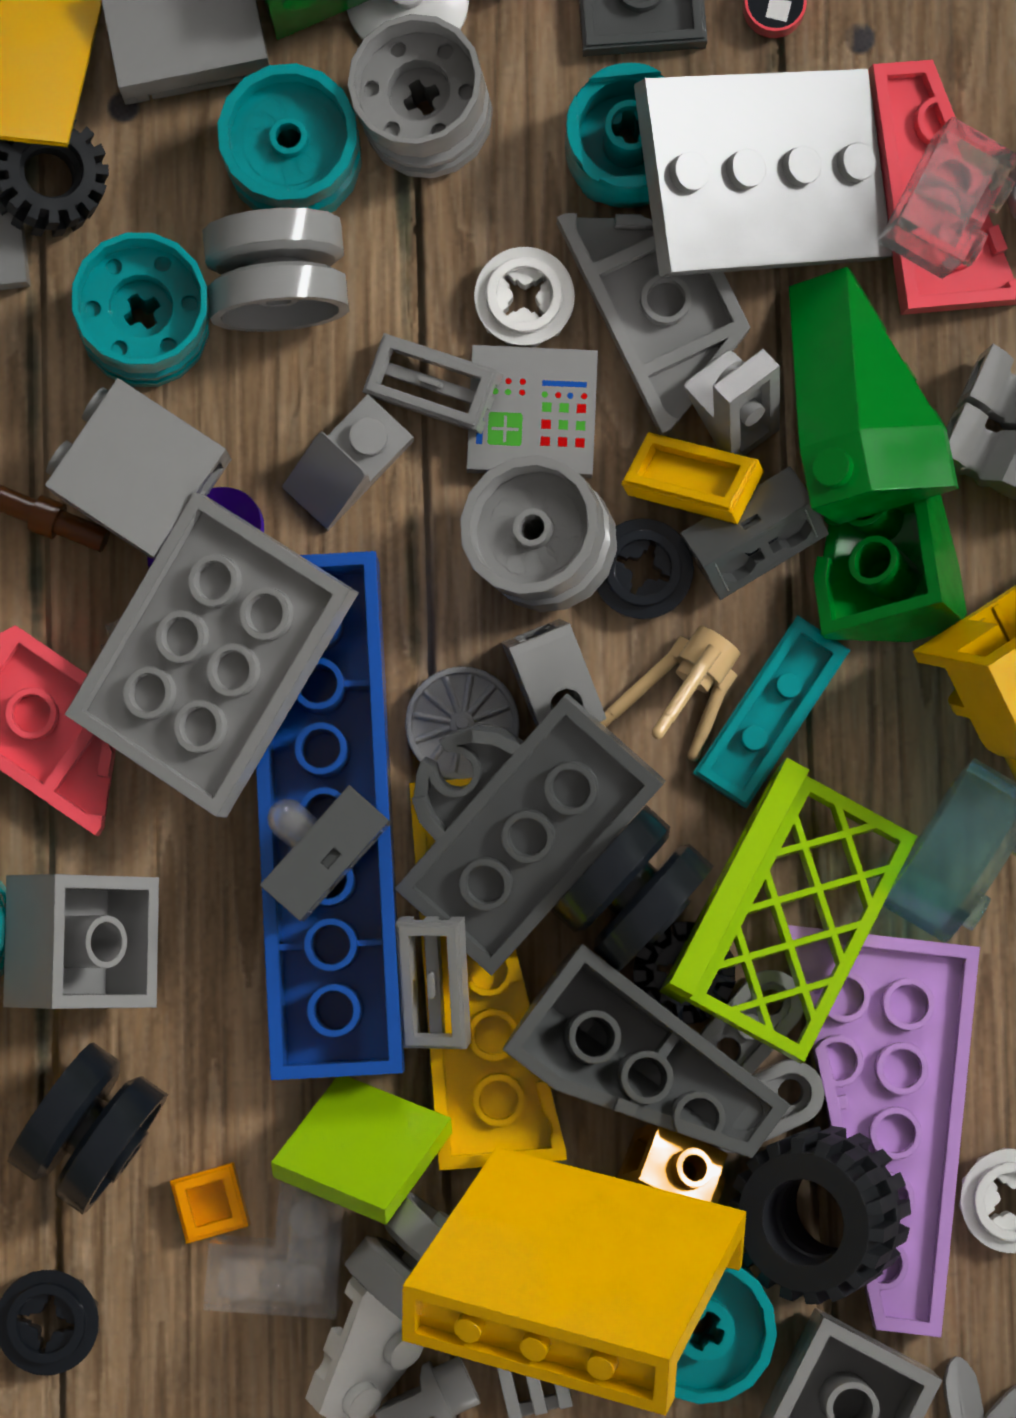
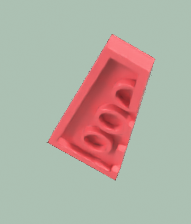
[868,60,1016,315]

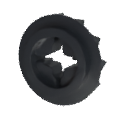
[597,518,694,620]
[633,922,736,1024]
[0,1269,100,1375]

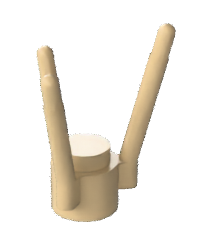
[601,626,741,761]

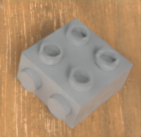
[45,378,232,560]

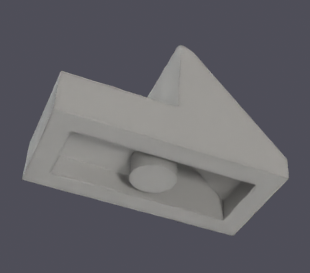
[684,349,780,456]
[282,394,414,531]

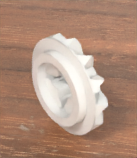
[474,247,575,347]
[958,1148,1016,1253]

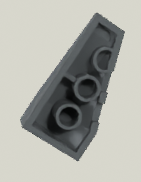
[502,944,791,1158]

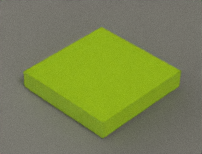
[271,1076,452,1225]

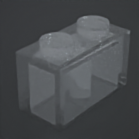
[878,116,1016,279]

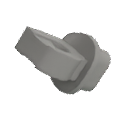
[374,1356,481,1418]

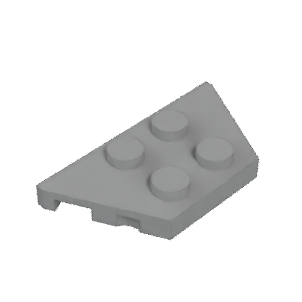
[556,213,751,436]

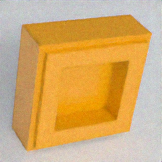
[170,1162,251,1244]

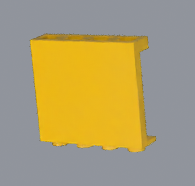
[402,1147,747,1416]

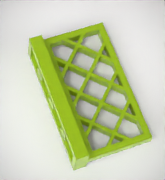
[659,758,918,1064]

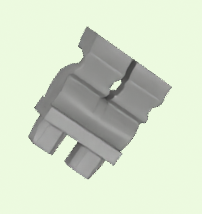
[946,343,1016,501]

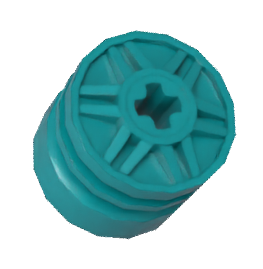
[72,232,209,387]

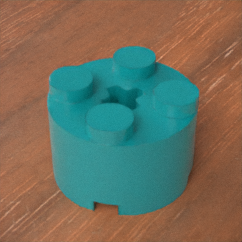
[565,63,664,208]

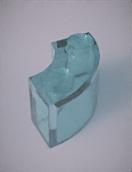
[883,758,1016,943]

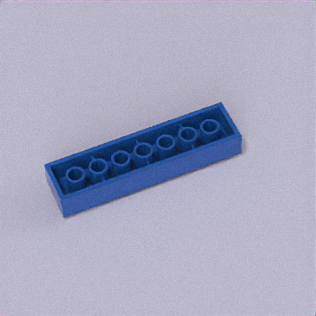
[256,551,405,1080]

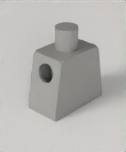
[501,619,606,727]

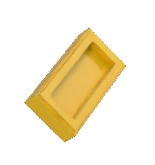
[621,432,764,525]

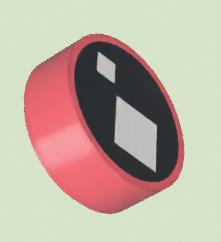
[743,0,807,38]

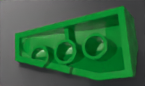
[789,267,959,524]
[814,494,967,642]

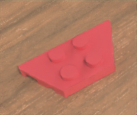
[0,625,116,836]

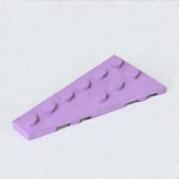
[788,925,980,1337]

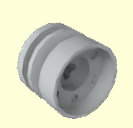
[348,14,493,178]

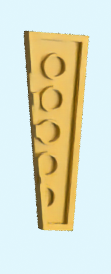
[409,778,567,1171]

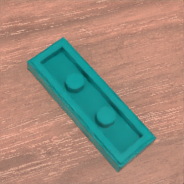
[692,615,850,809]

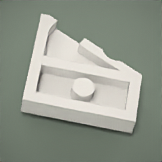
[305,1276,424,1418]

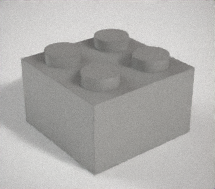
[3,874,159,1009]
[759,1307,943,1418]

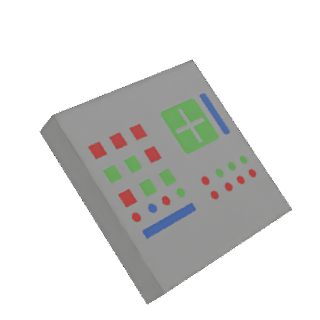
[467,345,598,478]

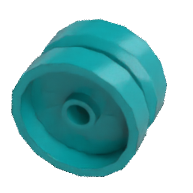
[217,63,362,213]
[675,1264,777,1404]

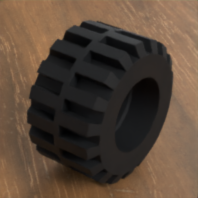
[729,1126,911,1305]

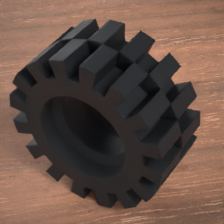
[0,119,109,237]

